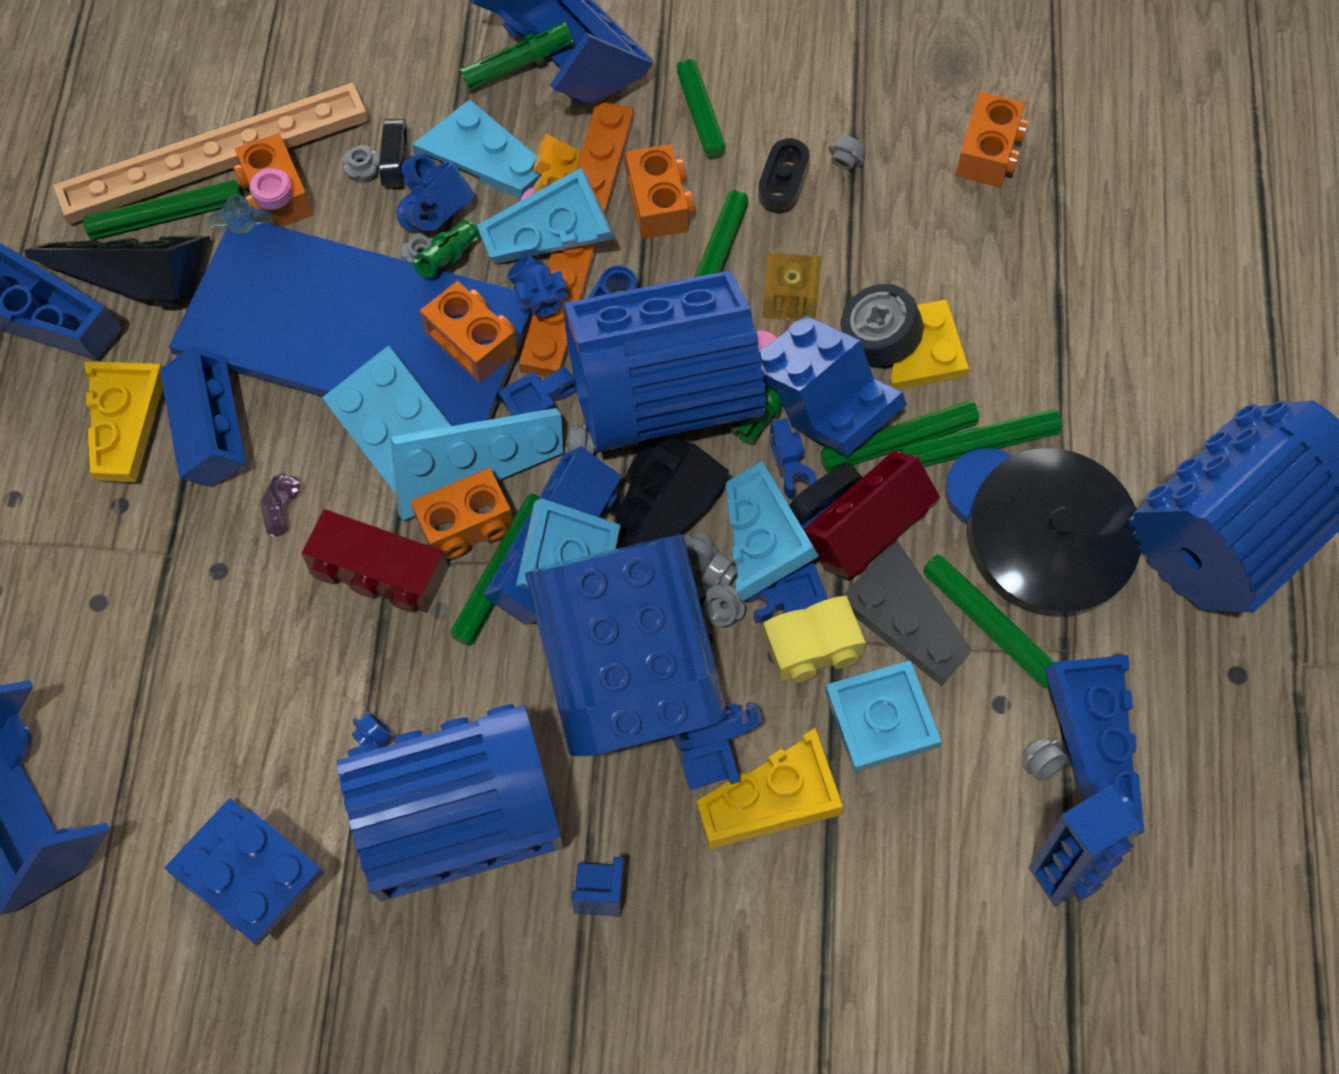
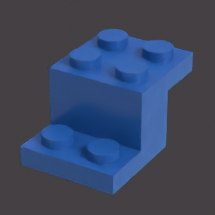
[760,315,907,456]
[164,798,324,947]

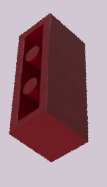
[803,451,940,579]
[301,509,448,613]

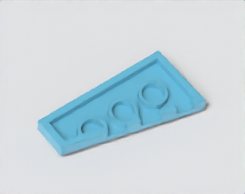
[390,408,563,521]

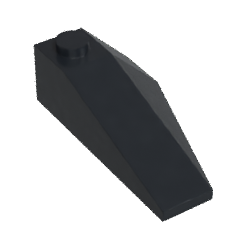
[24,236,211,306]
[611,436,729,549]

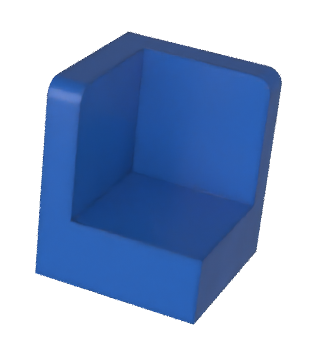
[677,740,740,790]
[571,857,625,917]

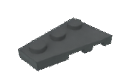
[843,540,972,686]

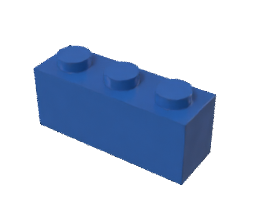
[160,345,246,487]

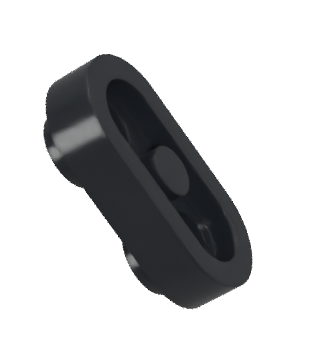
[758,138,809,211]

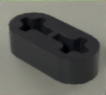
[380,119,408,187]
[789,462,863,526]

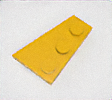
[84,361,163,483]
[696,728,843,850]

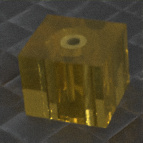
[762,252,821,321]

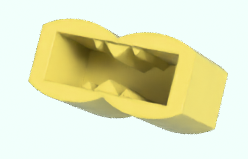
[762,596,866,683]

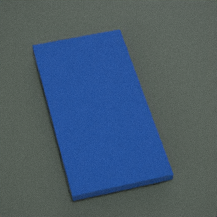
[169,215,533,426]

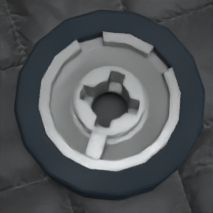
[840,284,924,366]

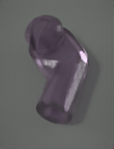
[260,473,301,537]

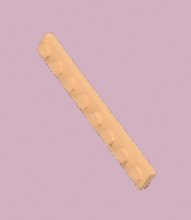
[53,82,368,225]

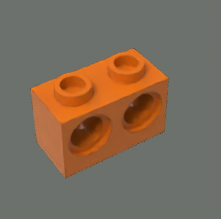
[955,91,1029,188]
[233,132,313,227]
[625,144,694,240]
[420,281,517,384]
[410,468,513,559]

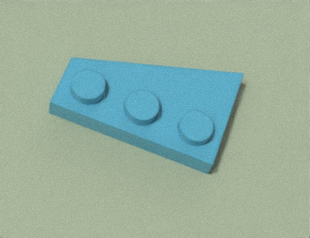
[412,99,542,199]
[476,168,615,264]
[726,461,819,601]

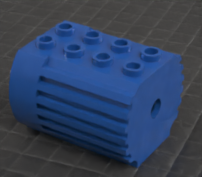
[563,270,766,452]
[1129,400,1339,613]
[525,534,727,756]
[337,704,563,902]

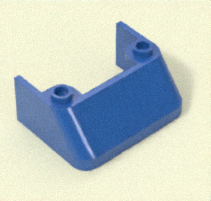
[470,0,654,106]
[0,680,110,915]

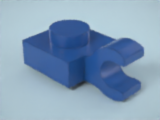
[498,367,576,416]
[769,418,817,498]

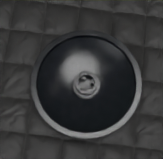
[968,448,1141,617]

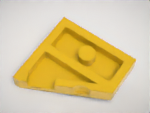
[889,299,969,390]

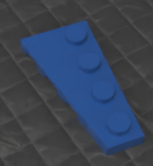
[1044,655,1144,838]

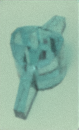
[207,194,273,234]

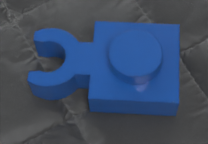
[746,563,828,623]

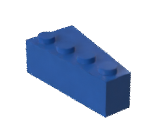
[0,243,122,360]

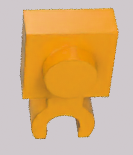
[533,134,580,193]

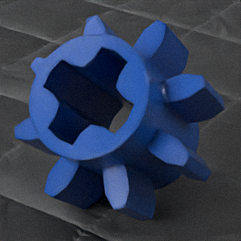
[514,265,568,317]

